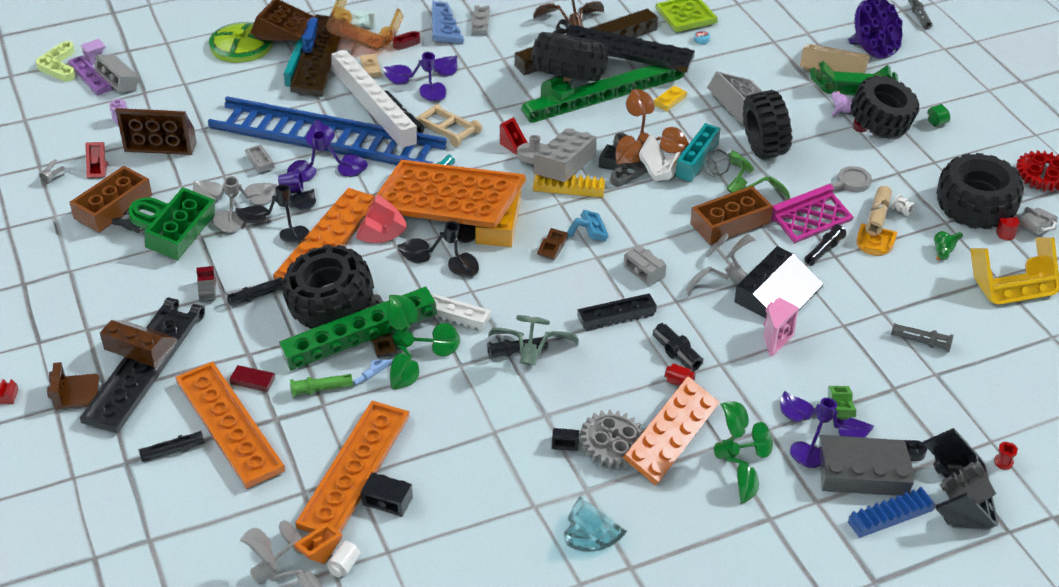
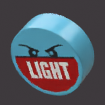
[694,31,710,44]

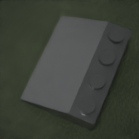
[819,435,914,496]

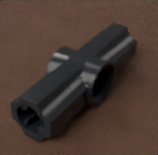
[652,323,704,372]

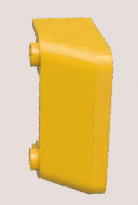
[970,237,1059,304]

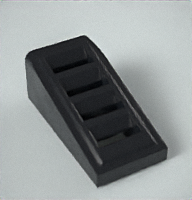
[598,144,617,170]

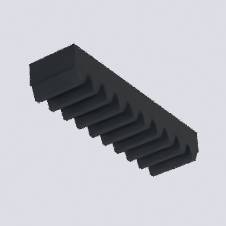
[577,293,657,331]

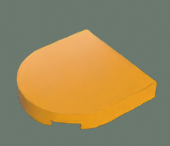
[856,223,897,256]

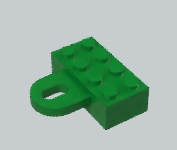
[129,187,215,260]

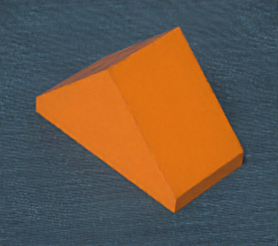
[294,523,343,564]

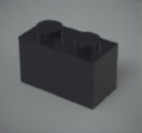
[361,472,413,517]

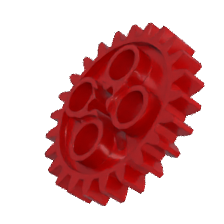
[1016,150,1059,192]

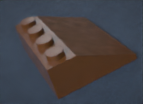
[250,0,315,41]
[115,108,197,155]

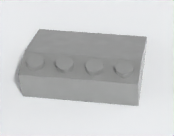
[707,71,763,126]

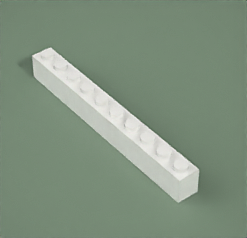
[331,50,417,148]

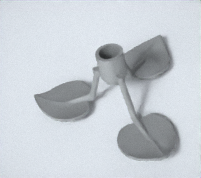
[193,176,278,233]
[686,233,756,296]
[240,520,322,587]

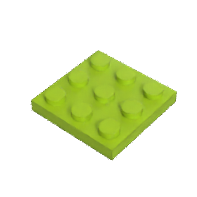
[655,0,718,32]

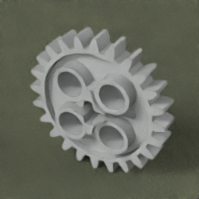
[579,410,645,470]

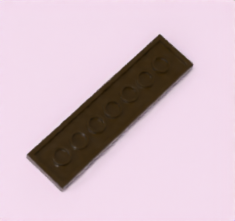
[290,14,347,97]

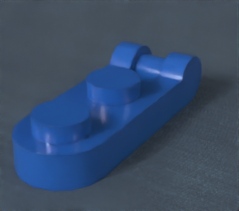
[302,17,318,53]

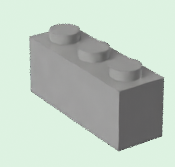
[94,54,139,92]

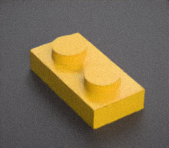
[654,85,687,112]

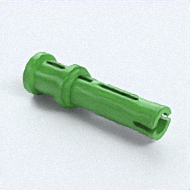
[290,373,353,398]

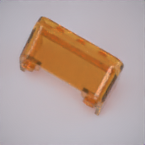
[326,0,404,52]

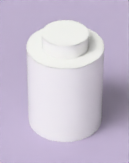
[327,541,361,577]

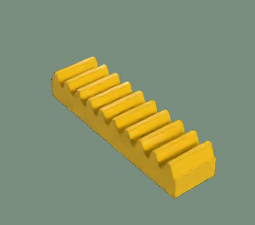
[533,174,605,198]

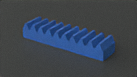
[848,487,936,538]

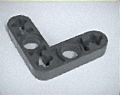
[610,132,648,187]

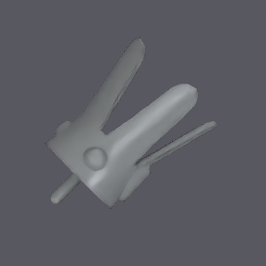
[39,159,64,184]

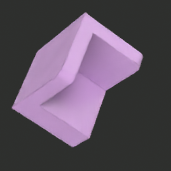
[81,39,106,65]

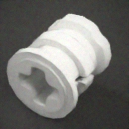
[891,194,915,217]

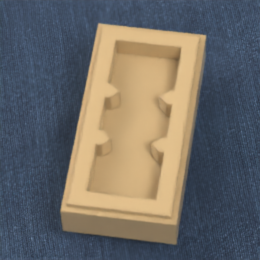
[360,54,382,78]

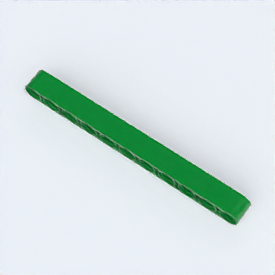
[521,65,685,123]

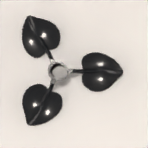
[235,184,316,242]
[398,221,479,276]

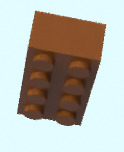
[69,166,152,233]
[690,186,773,245]

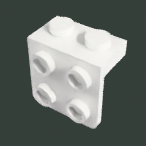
[639,135,681,182]

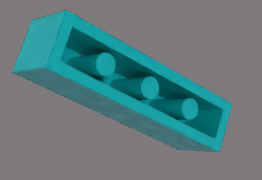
[675,123,721,182]

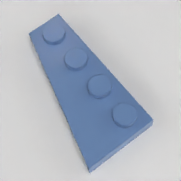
[432,1,464,44]

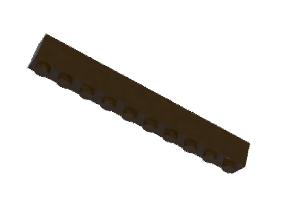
[514,8,658,75]

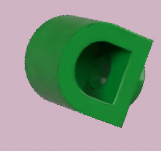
[927,104,950,127]

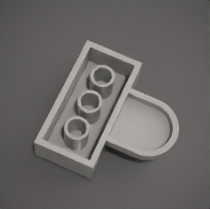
[517,128,597,182]

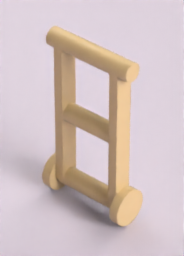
[416,104,482,147]

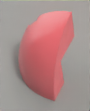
[356,194,407,243]

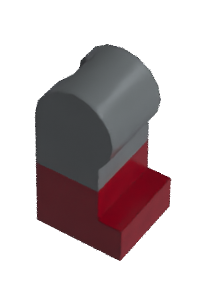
[196,266,216,302]

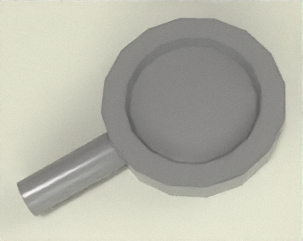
[831,166,872,192]

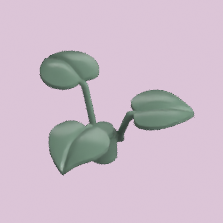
[488,315,579,365]

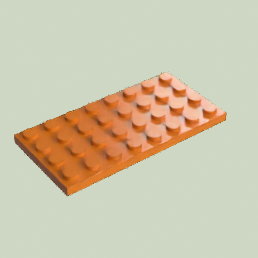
[368,160,526,228]

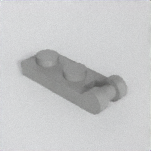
[471,5,490,36]

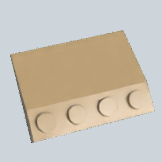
[800,44,870,74]

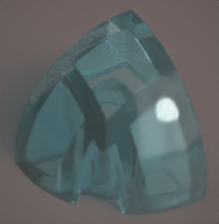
[564,496,627,552]

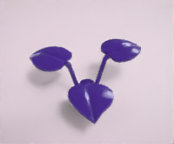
[383,52,457,101]
[287,119,368,182]
[780,391,874,468]

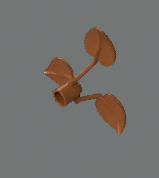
[615,89,689,165]

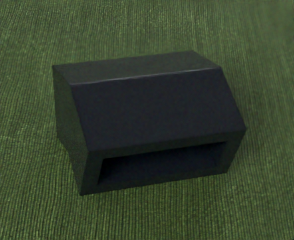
[551,428,579,451]

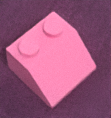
[764,297,799,357]

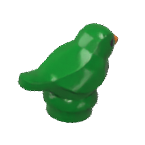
[934,231,963,260]

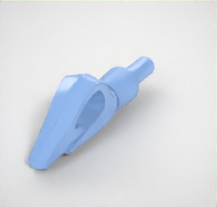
[353,359,393,385]

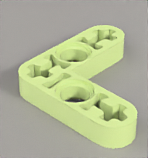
[35,41,76,82]

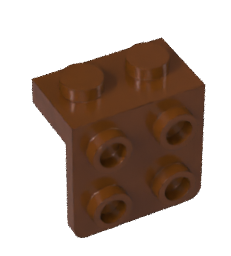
[47,362,99,410]

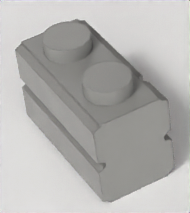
[624,245,666,286]

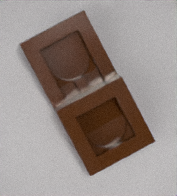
[537,228,568,260]

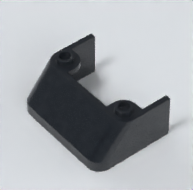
[923,428,998,529]

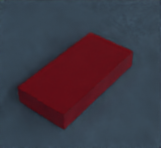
[229,365,275,392]

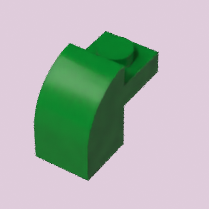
[541,76,574,100]

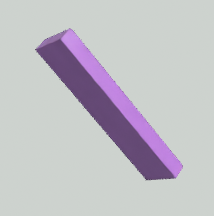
[68,55,112,96]

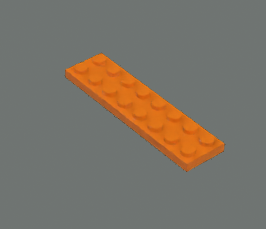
[273,188,375,280]
[175,361,285,489]
[295,400,410,533]

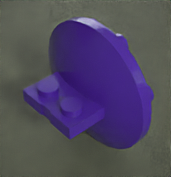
[848,0,903,59]

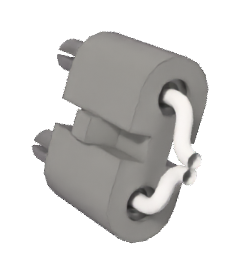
[1014,207,1058,235]

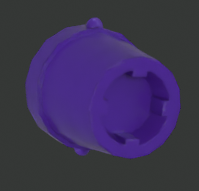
[278,169,304,193]

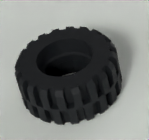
[851,75,920,138]
[743,90,792,159]

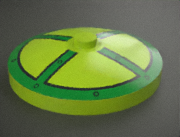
[209,22,273,63]

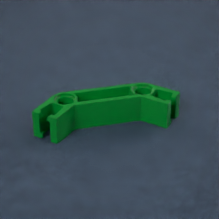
[810,61,898,95]

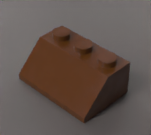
[100,320,177,367]

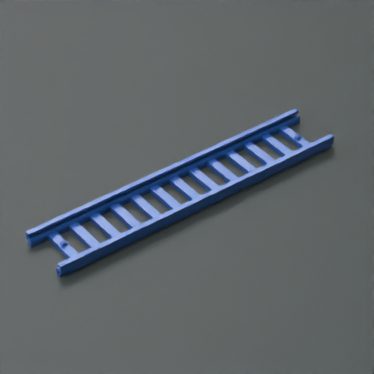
[208,96,447,165]

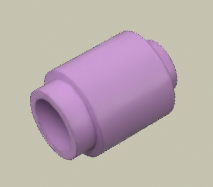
[109,99,128,125]

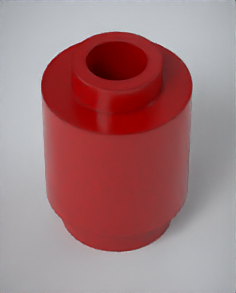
[664,363,696,386]

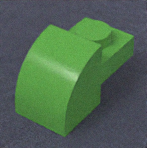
[828,386,856,420]

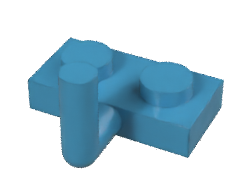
[567,209,609,242]

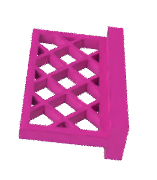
[771,184,854,244]

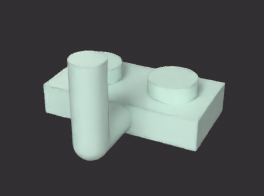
[344,11,376,33]

